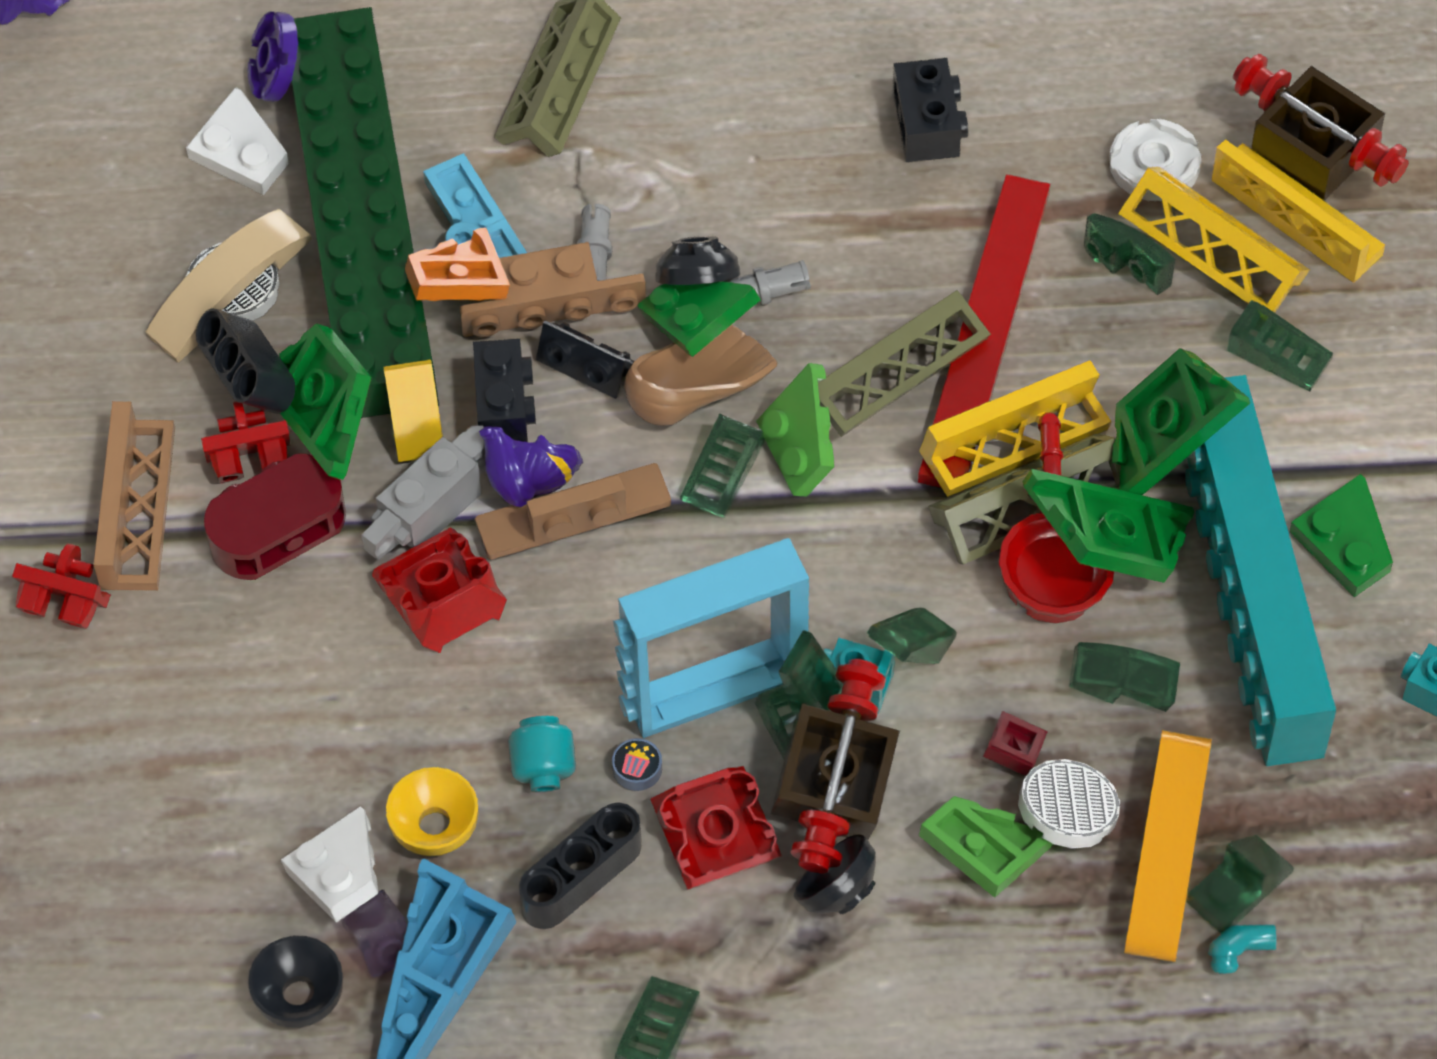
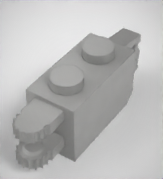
[362,424,485,560]

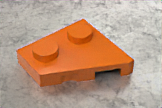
[405,228,510,301]

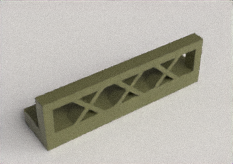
[494,0,621,157]
[818,290,991,437]
[928,433,1121,565]

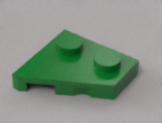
[637,281,761,357]

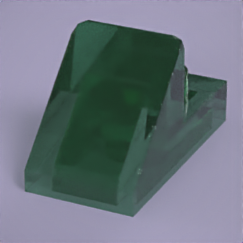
[1187,835,1294,933]

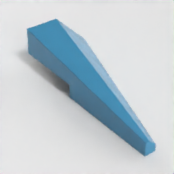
[376,858,517,1059]

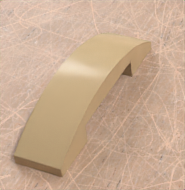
[146,209,312,363]

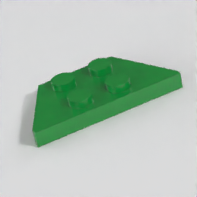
[279,323,372,480]
[1112,348,1250,495]
[1022,469,1194,583]

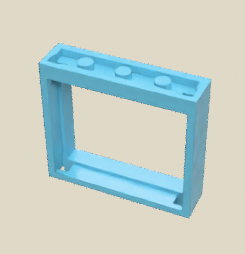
[613,538,809,738]

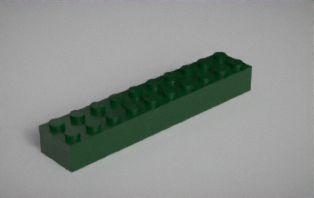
[292,7,439,418]

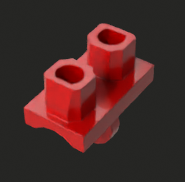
[201,401,291,483]
[12,543,111,629]

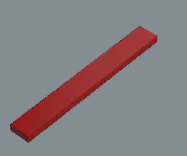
[918,174,1051,492]

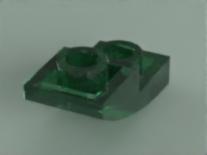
[1084,213,1176,295]
[1068,642,1180,712]

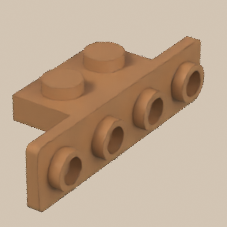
[459,242,646,337]
[475,463,671,559]

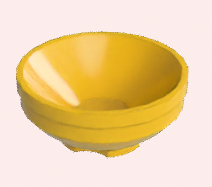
[386,767,479,856]

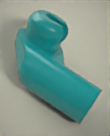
[1208,925,1276,974]

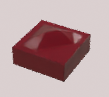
[983,711,1048,776]

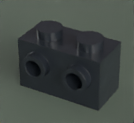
[892,58,968,163]
[473,338,536,442]

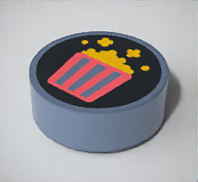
[612,738,662,791]

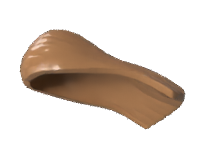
[624,324,778,426]

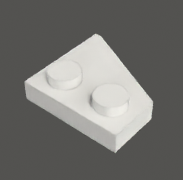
[186,87,289,195]
[281,806,378,922]

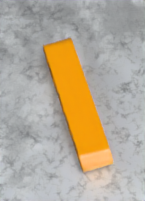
[1124,730,1212,962]

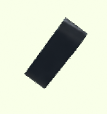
[196,308,295,414]
[519,802,642,930]

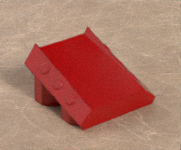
[372,527,507,653]
[650,766,782,890]

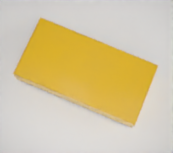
[384,360,443,462]

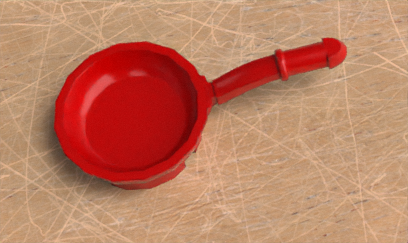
[998,412,1114,624]

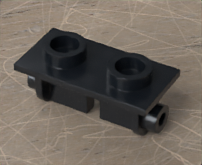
[536,320,634,399]

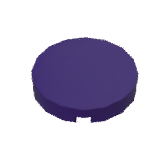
[247,11,298,102]

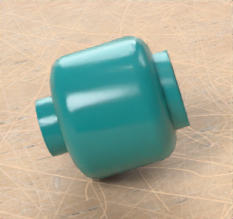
[508,716,576,792]

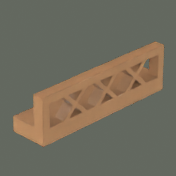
[94,401,175,591]

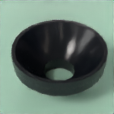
[655,236,741,285]
[794,834,876,915]
[248,936,343,1028]

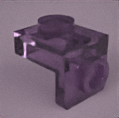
[341,889,407,978]

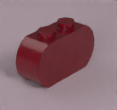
[204,454,346,580]

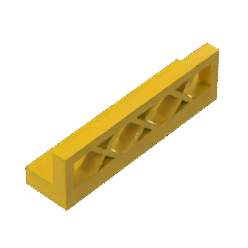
[1211,139,1385,283]
[1118,167,1310,318]
[919,360,1112,497]

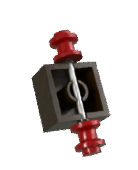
[1233,54,1409,201]
[771,659,900,873]

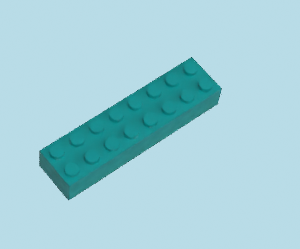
[1185,375,1336,767]

